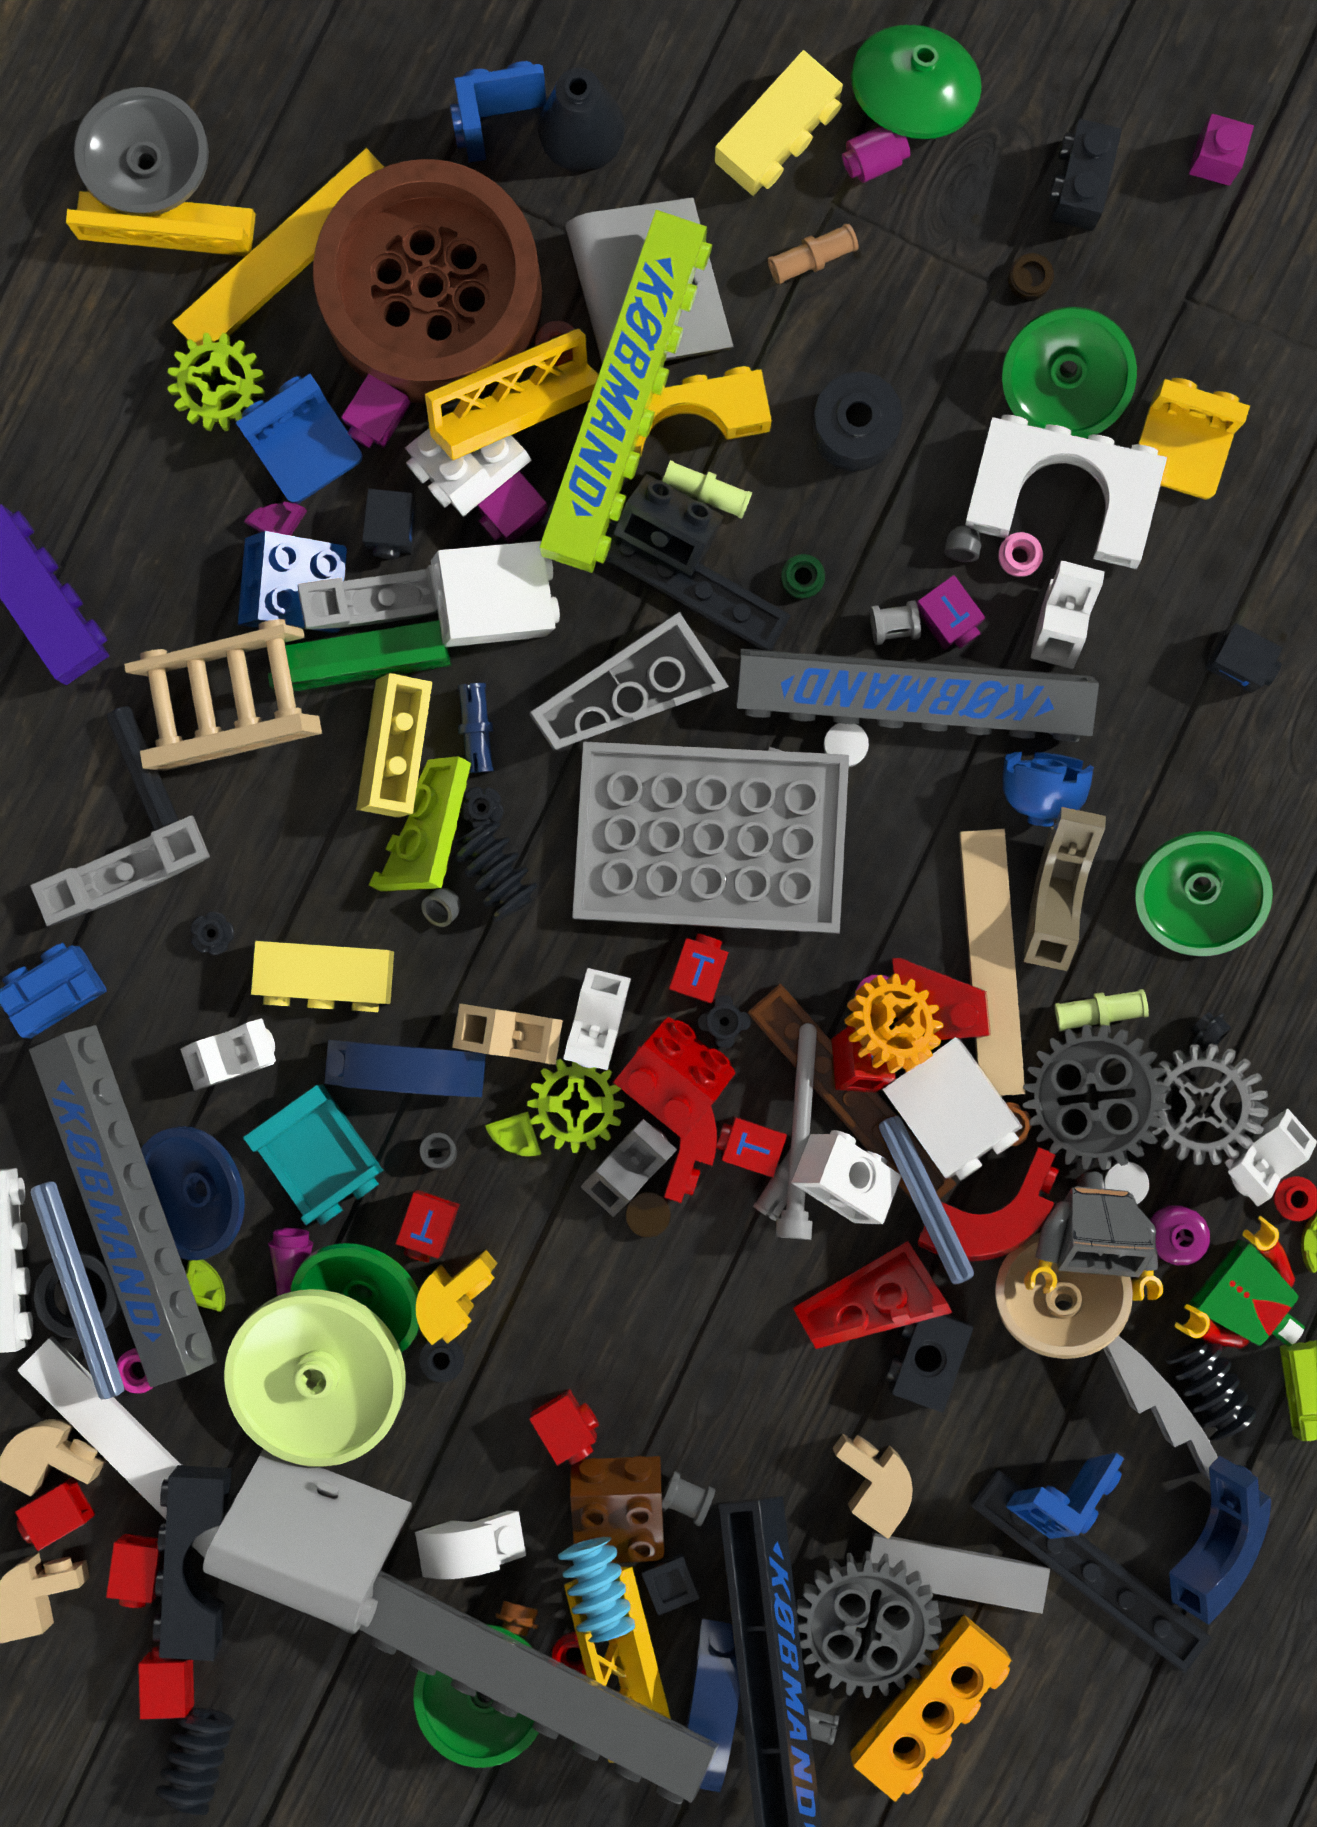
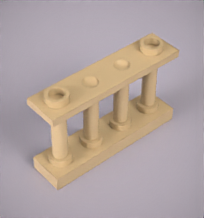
[124,619,322,771]

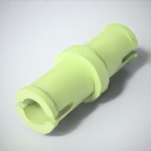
[662,460,752,519]
[1055,989,1149,1032]

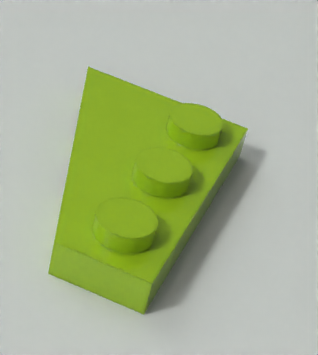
[369,756,471,891]

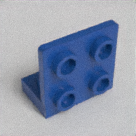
[238,531,347,633]
[1006,1453,1124,1539]

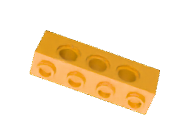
[850,1614,1012,1802]

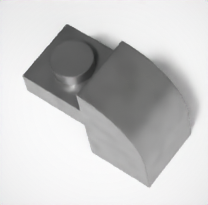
[581,1119,677,1217]

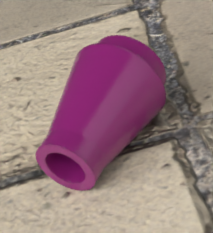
[268,1228,313,1296]

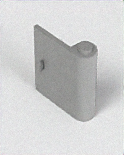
[565,198,733,364]
[203,1449,412,1633]

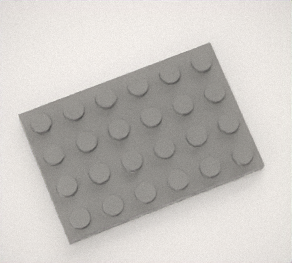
[573,742,849,934]

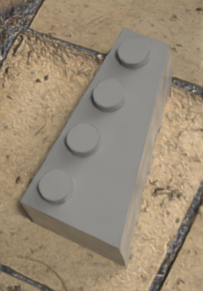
[529,612,729,750]

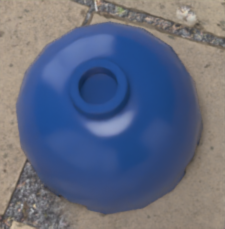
[1003,752,1094,827]

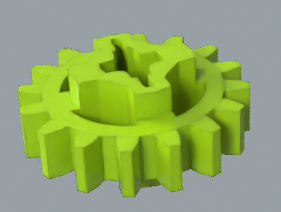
[168,333,265,431]
[527,1058,625,1153]

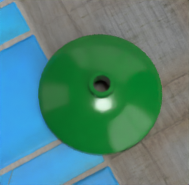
[851,25,981,139]
[1002,307,1137,438]
[1135,831,1273,956]
[291,1243,420,1353]
[414,1624,539,1768]

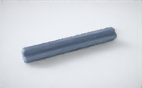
[879,1116,974,1284]

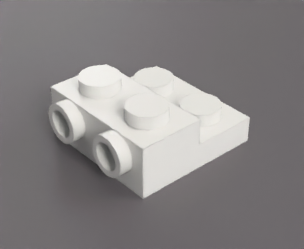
[405,428,531,516]

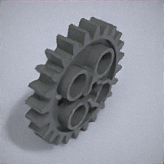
[1023,1025,1171,1170]
[796,1551,942,1698]

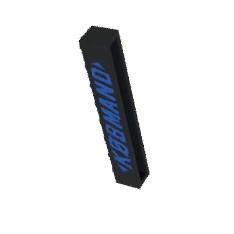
[719,1496,822,1827]

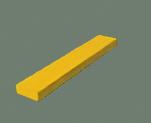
[172,148,384,358]

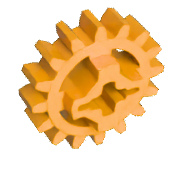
[845,974,943,1073]

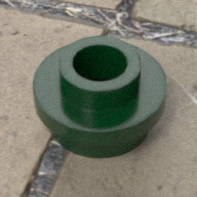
[781,554,825,599]

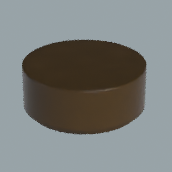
[1008,253,1054,301]
[626,1192,671,1237]

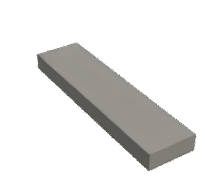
[869,1533,1050,1614]

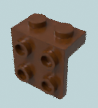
[570,1456,664,1563]

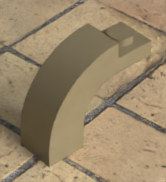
[1024,807,1106,971]

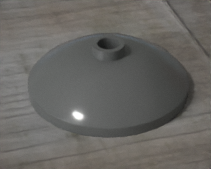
[74,87,209,217]

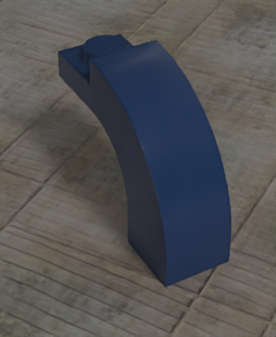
[324,1040,486,1097]
[1169,1456,1271,1625]
[685,1619,740,1792]

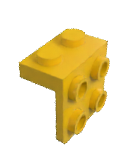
[1138,378,1250,500]

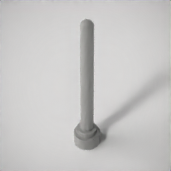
[775,1023,817,1240]

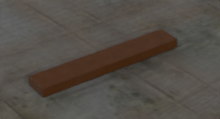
[747,983,957,1203]

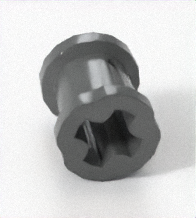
[662,1471,715,1527]

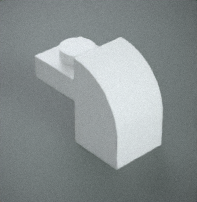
[1031,560,1105,669]
[564,968,631,1070]
[181,1018,276,1091]
[1224,1108,1317,1206]
[415,1510,526,1579]

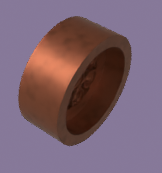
[313,159,542,404]

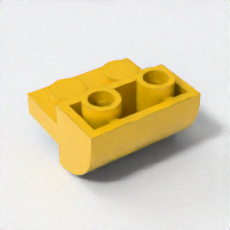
[416,1250,497,1345]

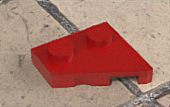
[892,958,991,1040]

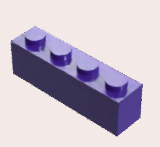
[0,504,109,685]

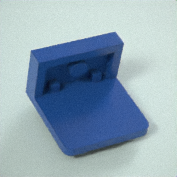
[450,61,546,163]
[236,374,363,504]

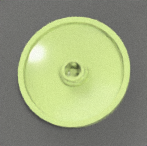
[224,1289,406,1467]

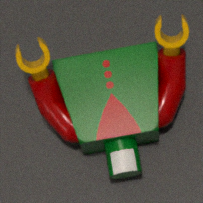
[1175,1216,1305,1348]

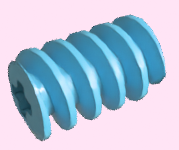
[558,1537,635,1643]

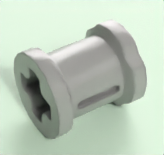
[870,600,921,645]

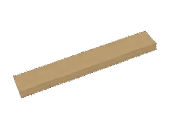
[959,829,1025,1096]

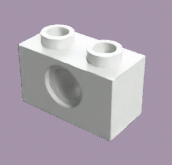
[791,1130,901,1224]

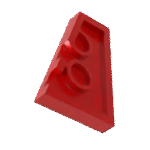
[793,1241,952,1349]

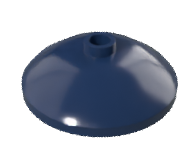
[141,1126,245,1260]

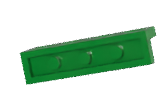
[268,620,451,692]

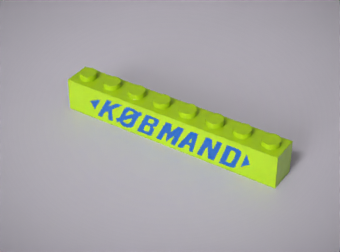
[539,210,712,573]

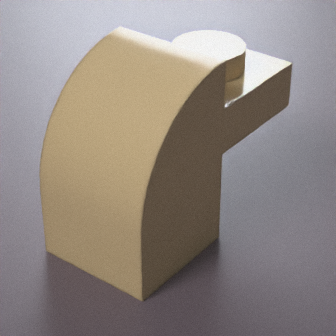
[452,1004,563,1064]
[0,1419,106,1496]
[833,1434,913,1539]
[0,1552,90,1644]

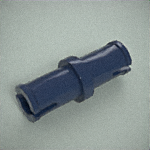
[457,683,494,774]

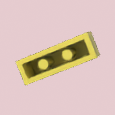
[715,50,843,196]
[356,673,432,818]
[251,941,394,1012]

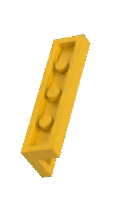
[66,191,256,256]
[425,328,599,460]
[564,1567,671,1763]

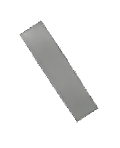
[1103,1335,1218,1480]

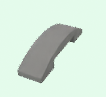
[297,565,438,629]
[30,816,210,926]

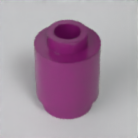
[842,126,910,183]

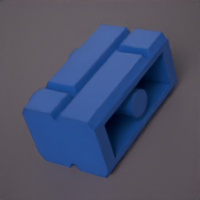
[0,943,107,1038]

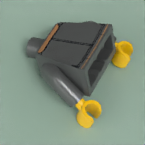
[1024,1171,1163,1301]

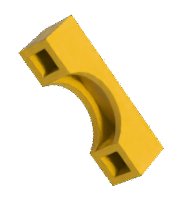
[588,366,772,457]

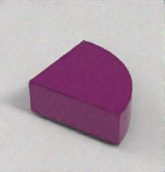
[244,502,307,536]

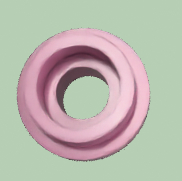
[998,532,1043,577]

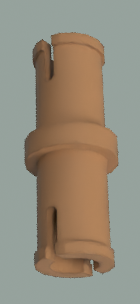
[768,224,859,284]

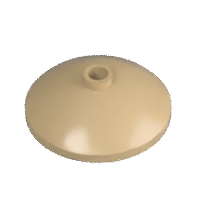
[995,1232,1133,1359]

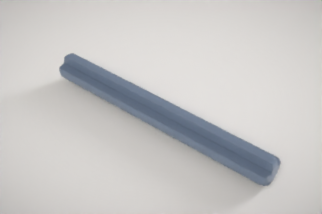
[30,1182,124,1400]

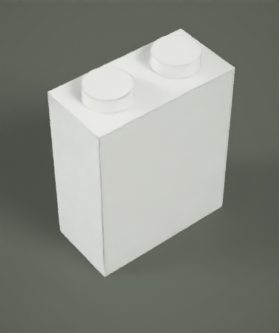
[431,541,560,647]
[883,1037,1023,1181]

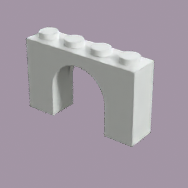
[965,415,1167,569]
[0,1168,33,1353]

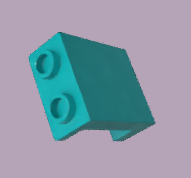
[243,1084,384,1226]

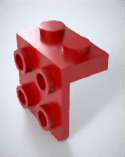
[613,1017,735,1139]

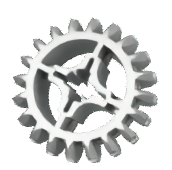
[1150,1044,1268,1165]

